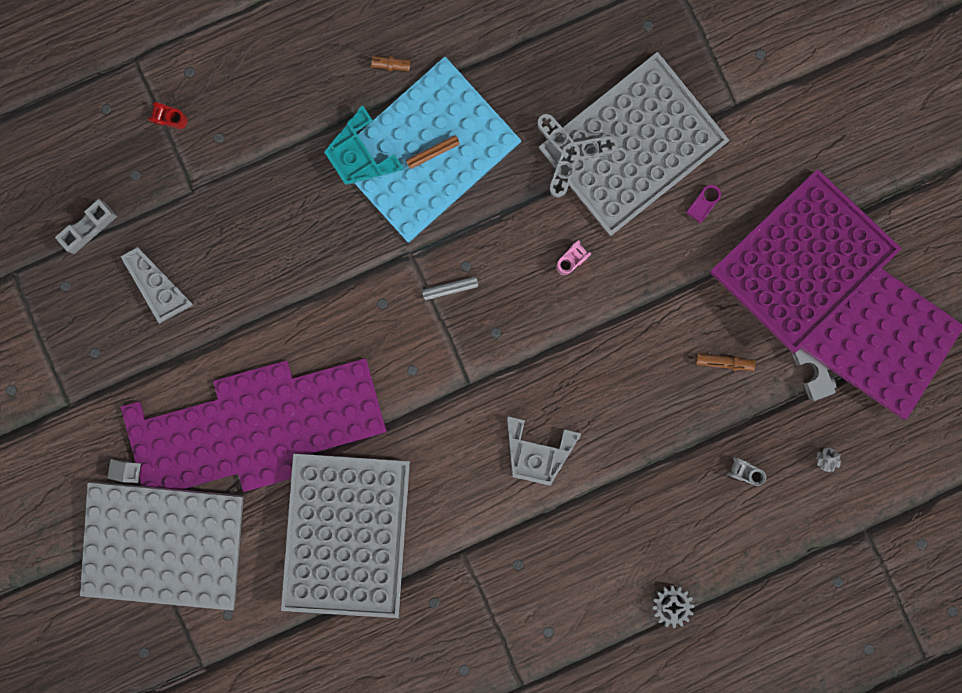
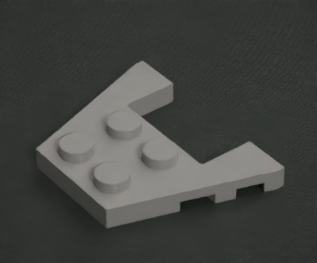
[507,416,581,486]

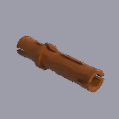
[696,353,756,372]

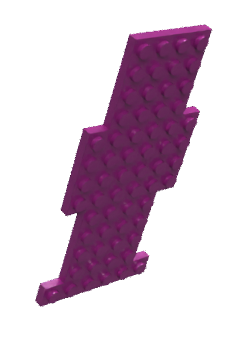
[121,358,387,492]

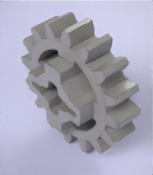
[651,585,694,628]

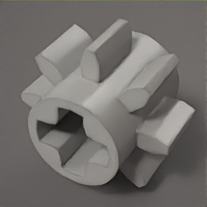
[816,448,841,472]

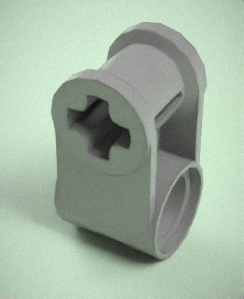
[727,457,766,486]

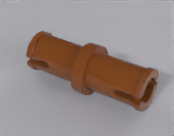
[371,55,410,72]

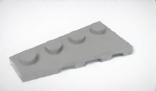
[121,248,193,324]

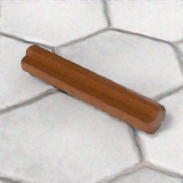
[406,135,460,169]

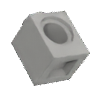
[108,459,141,483]

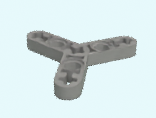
[537,114,618,198]

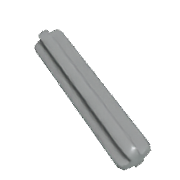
[422,277,478,300]

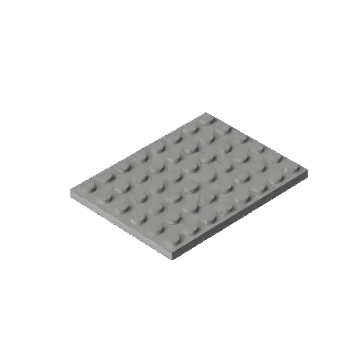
[539,52,730,236]
[281,454,410,618]
[80,481,244,610]

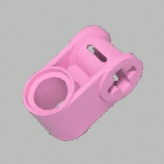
[556,240,592,275]

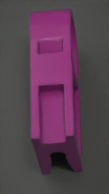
[686,185,721,223]

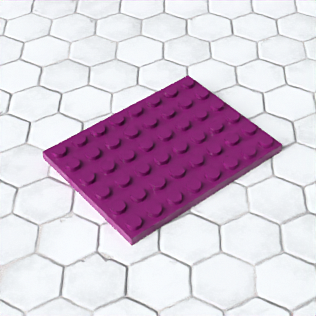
[710,169,902,354]
[800,269,962,420]

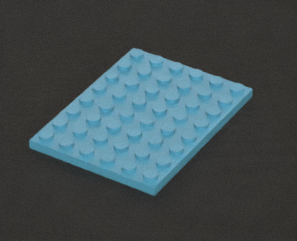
[355,57,521,243]

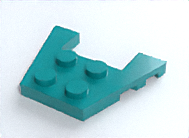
[324,106,404,185]

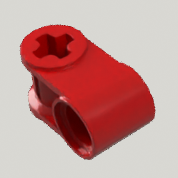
[148,102,188,129]

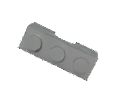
[55,199,117,254]
[791,349,836,401]

